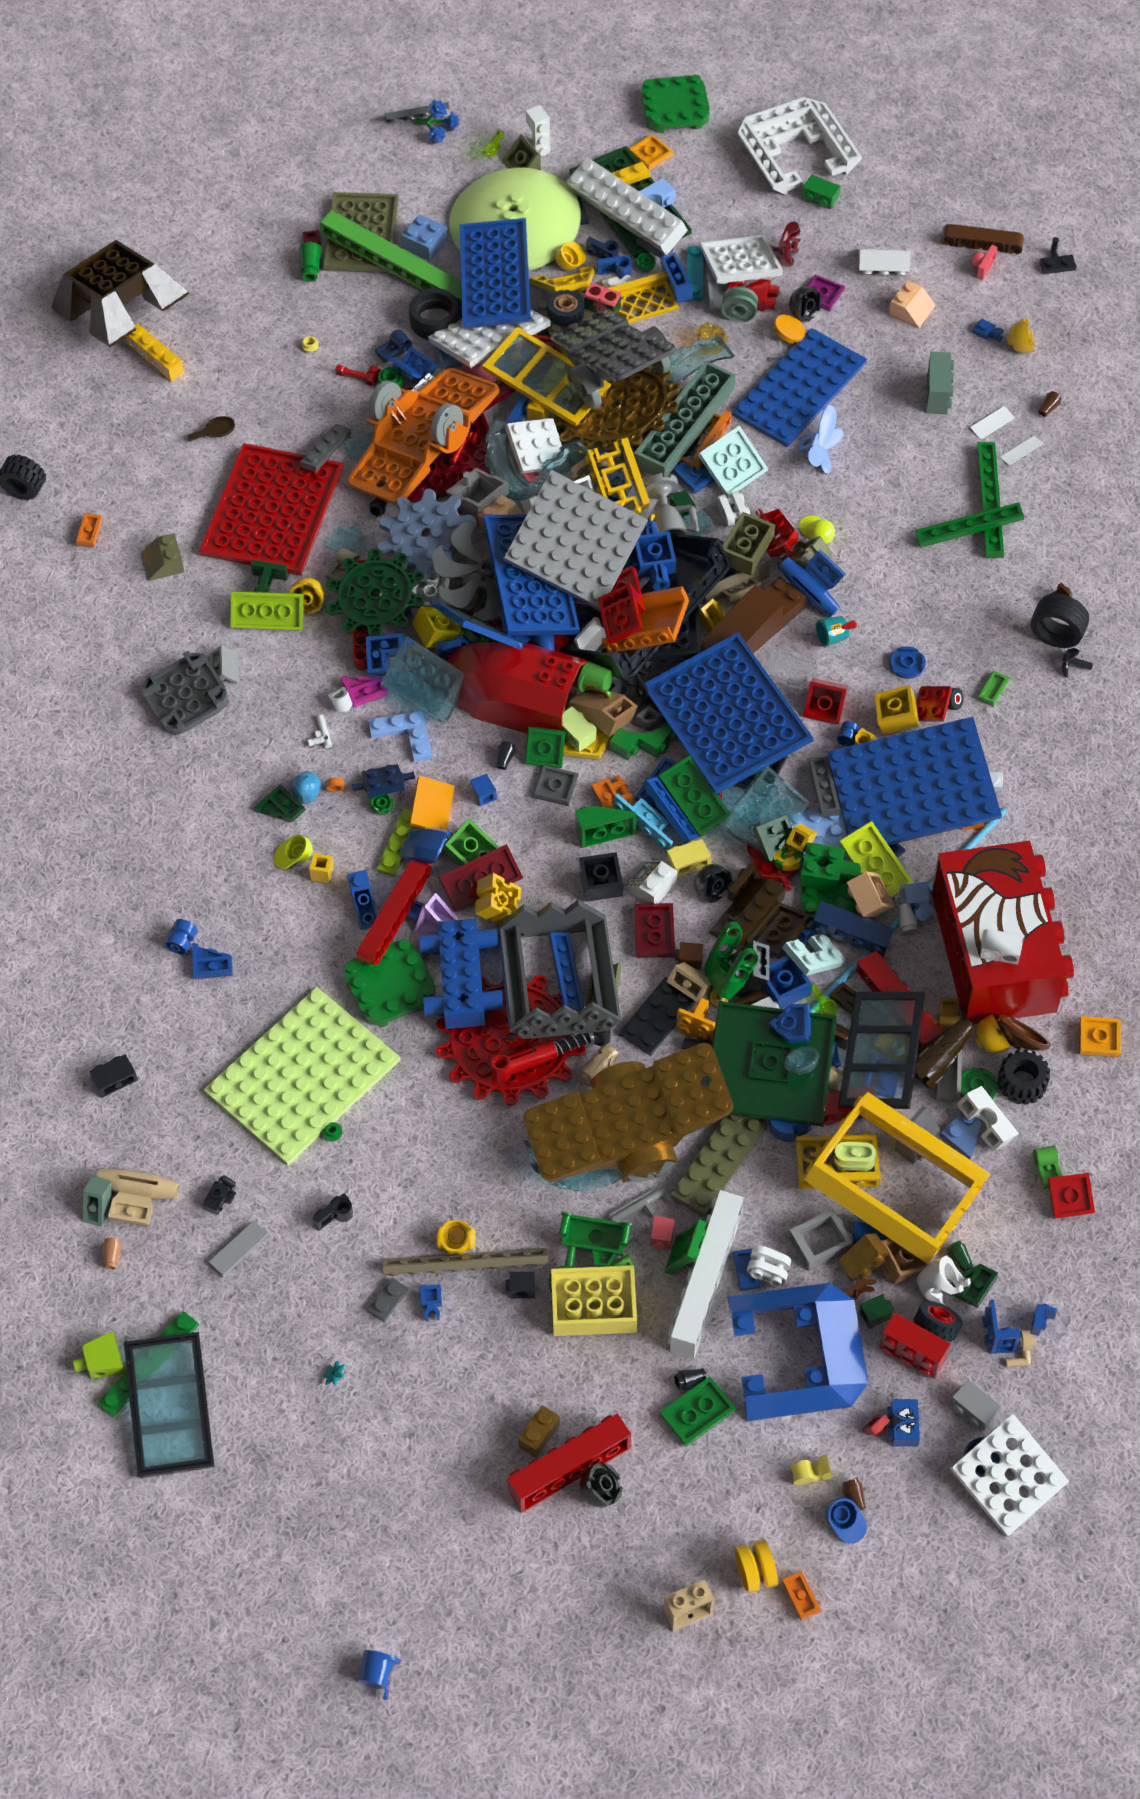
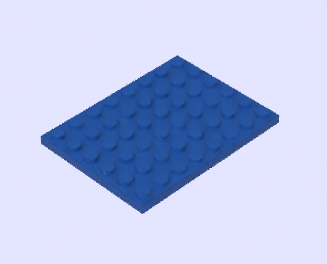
[645,633,814,795]
[827,717,1002,845]

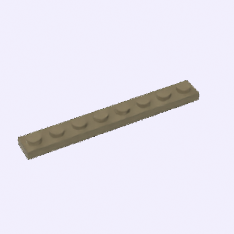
[383,1248,548,1276]

